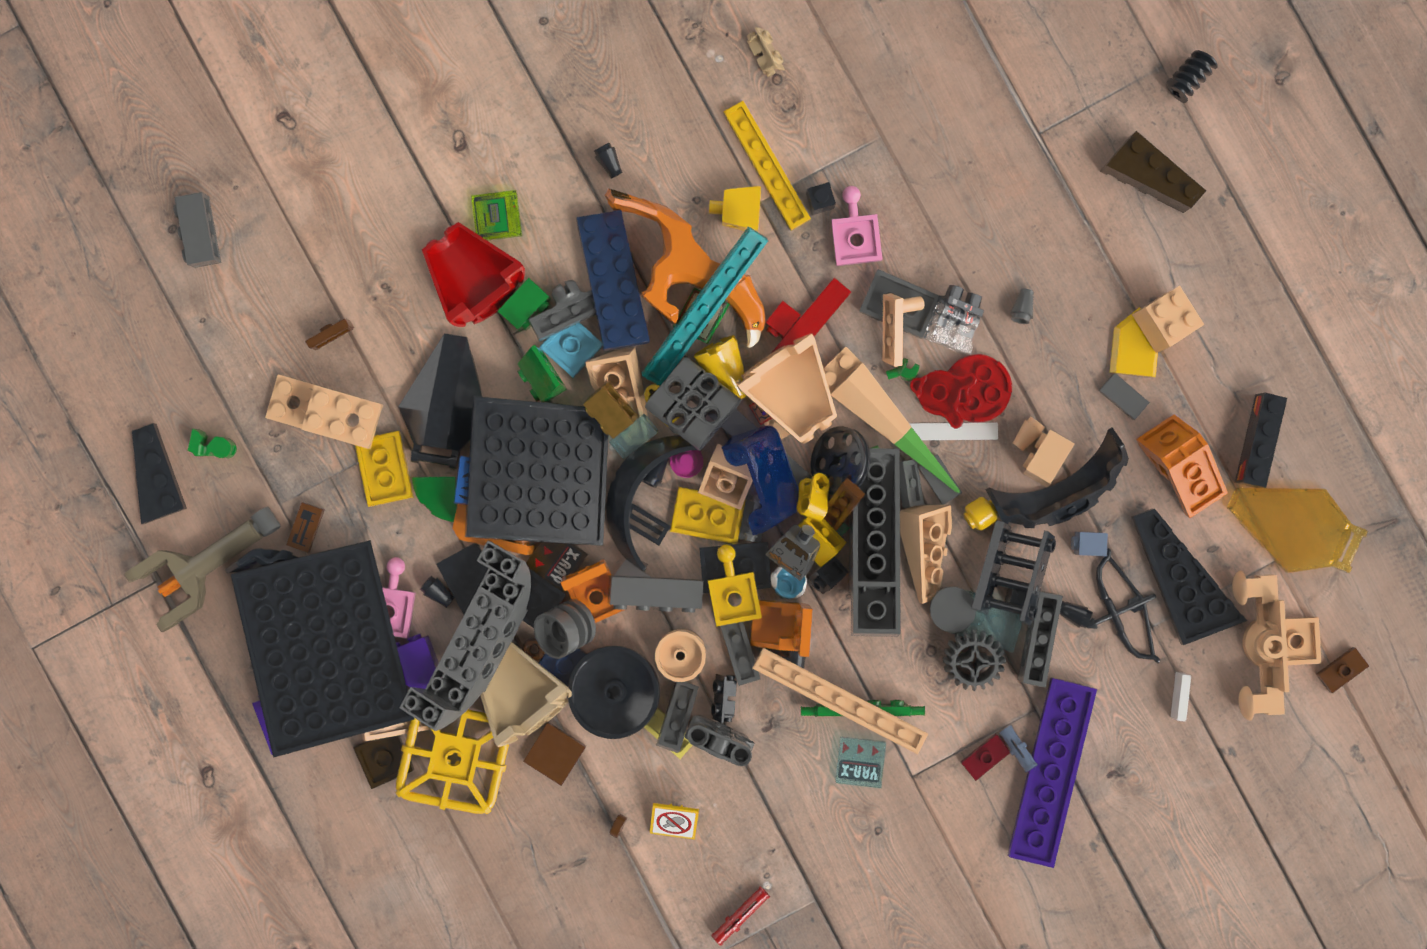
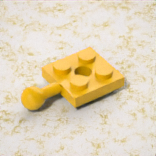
[708,545,762,627]

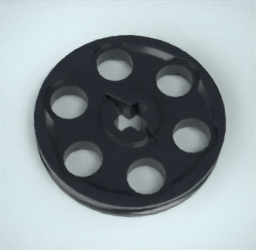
[810,426,870,495]

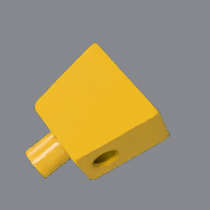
[709,186,761,232]

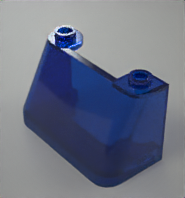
[721,426,799,535]

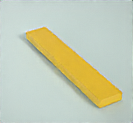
[723,101,811,231]

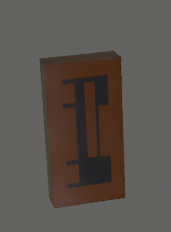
[286,502,325,553]

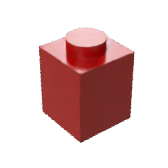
[765,301,801,339]

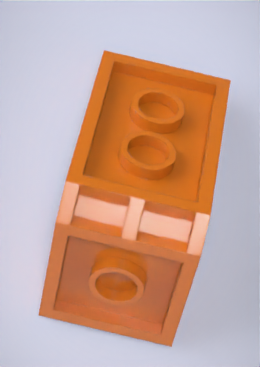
[1136,414,1228,518]
[452,504,535,555]
[750,600,813,657]

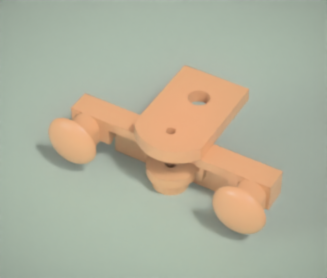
[1232,571,1321,721]

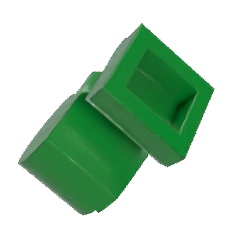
[187,429,237,459]

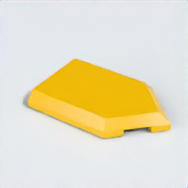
[1109,307,1158,378]

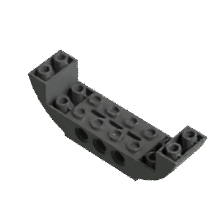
[400,540,531,731]

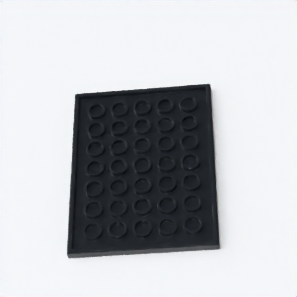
[230,540,415,758]

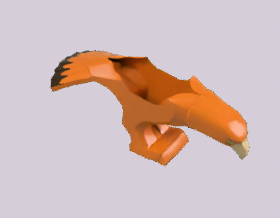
[605,189,766,348]

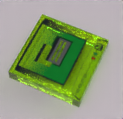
[471,190,523,241]

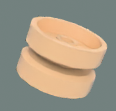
[655,628,706,682]

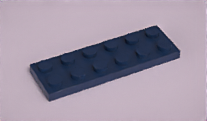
[576,210,650,351]

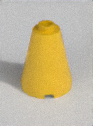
[694,335,746,399]

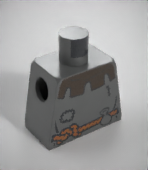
[766,525,820,581]

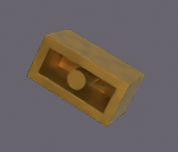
[583,381,638,439]

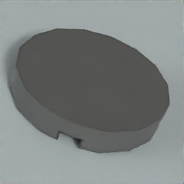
[930,586,976,633]

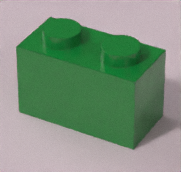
[498,278,551,332]

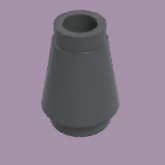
[1010,288,1034,324]

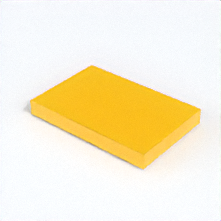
[355,431,414,507]
[670,487,746,544]

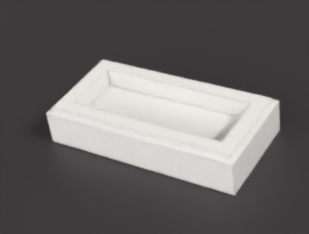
[1171,672,1191,721]

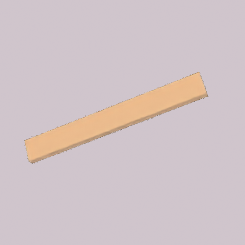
[752,648,928,754]

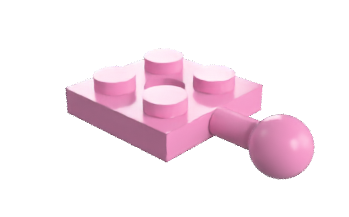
[831,186,882,266]
[382,557,416,638]

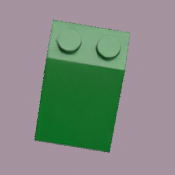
[517,345,567,403]

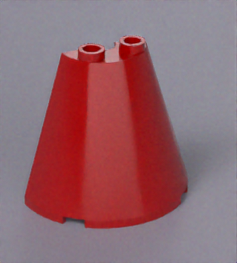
[421,222,525,327]

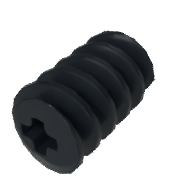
[1166,50,1218,103]

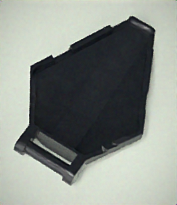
[398,333,483,469]

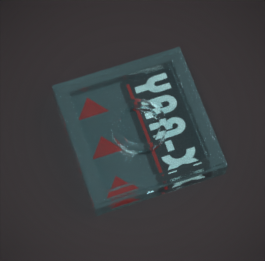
[835,736,886,788]

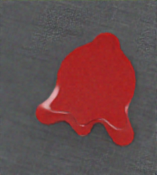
[910,370,978,429]

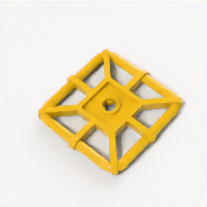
[395,709,509,814]

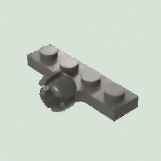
[529,280,596,341]

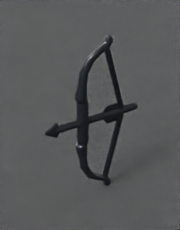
[1087,548,1160,663]

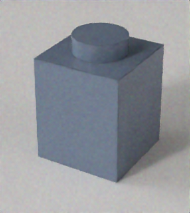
[1071,532,1108,556]

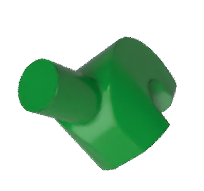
[886,358,920,381]

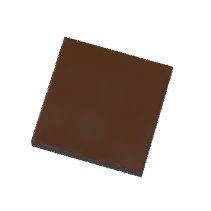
[523,722,586,786]

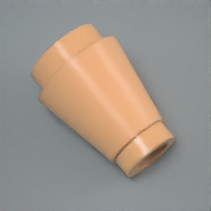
[1013,416,1045,451]

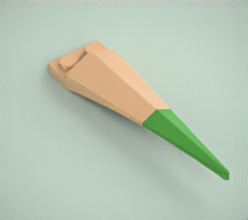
[823,347,960,493]

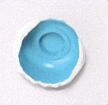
[771,566,807,599]

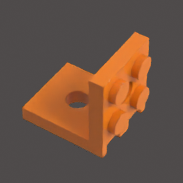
[560,559,624,623]

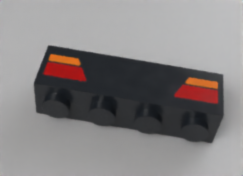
[1234,393,1287,488]

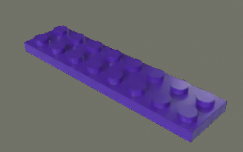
[1007,677,1097,868]

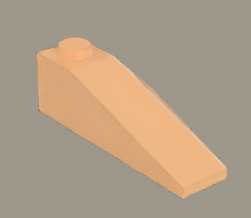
[585,347,651,445]

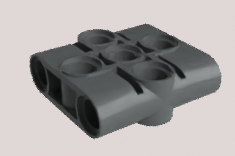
[645,357,742,451]
[684,715,755,766]

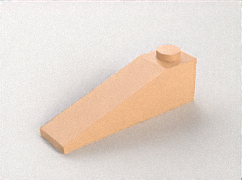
[900,504,952,604]

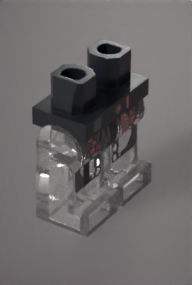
[923,285,984,354]

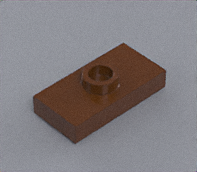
[305,319,354,350]
[1316,647,1369,693]

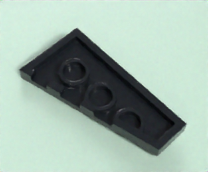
[132,423,187,525]

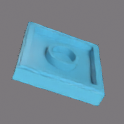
[539,323,603,378]

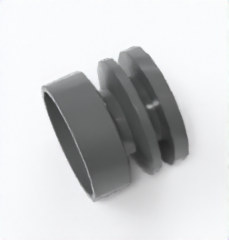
[534,599,596,659]

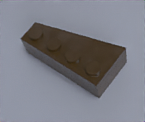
[1100,131,1206,213]

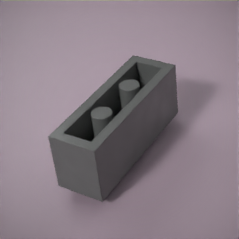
[173,192,221,268]

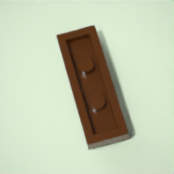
[824,478,865,531]

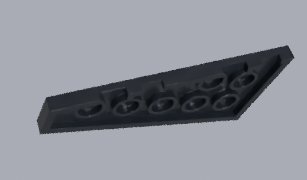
[1131,508,1248,646]

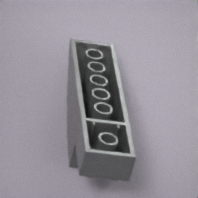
[848,448,901,637]

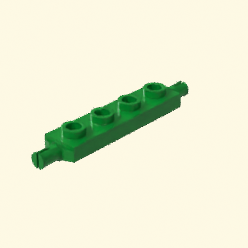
[801,700,925,717]

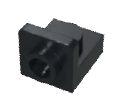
[808,556,849,594]

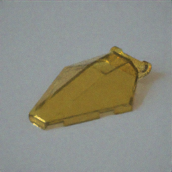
[1227,488,1368,574]

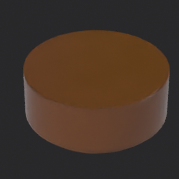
[609,814,627,838]

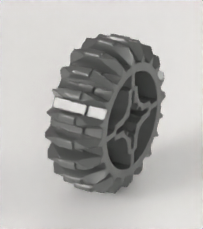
[943,629,1006,691]

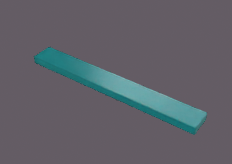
[642,226,768,386]

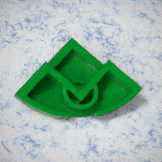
[412,477,458,522]

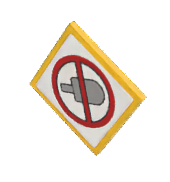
[650,803,699,840]

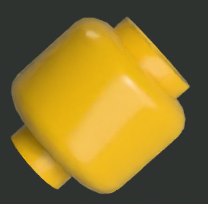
[963,497,997,530]

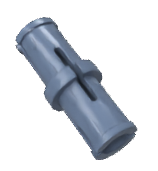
[999,725,1038,772]

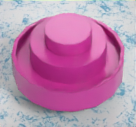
[670,450,703,478]

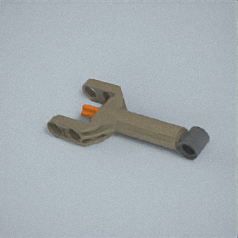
[124,507,281,632]

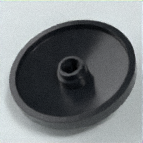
[568,646,660,739]

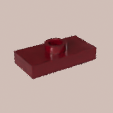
[961,733,1010,781]

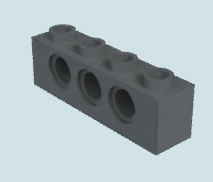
[1017,591,1063,687]

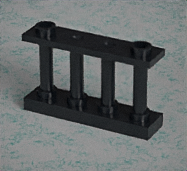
[972,520,1056,626]

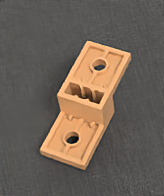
[265,374,383,449]

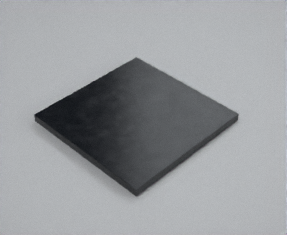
[465,396,609,546]

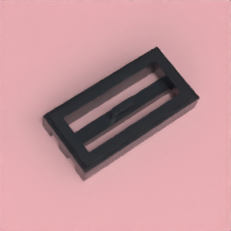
[629,503,671,546]

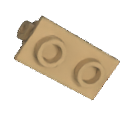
[747,27,785,77]

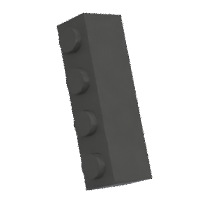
[608,575,703,613]

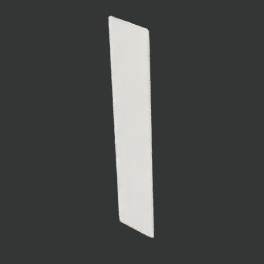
[909,422,998,440]

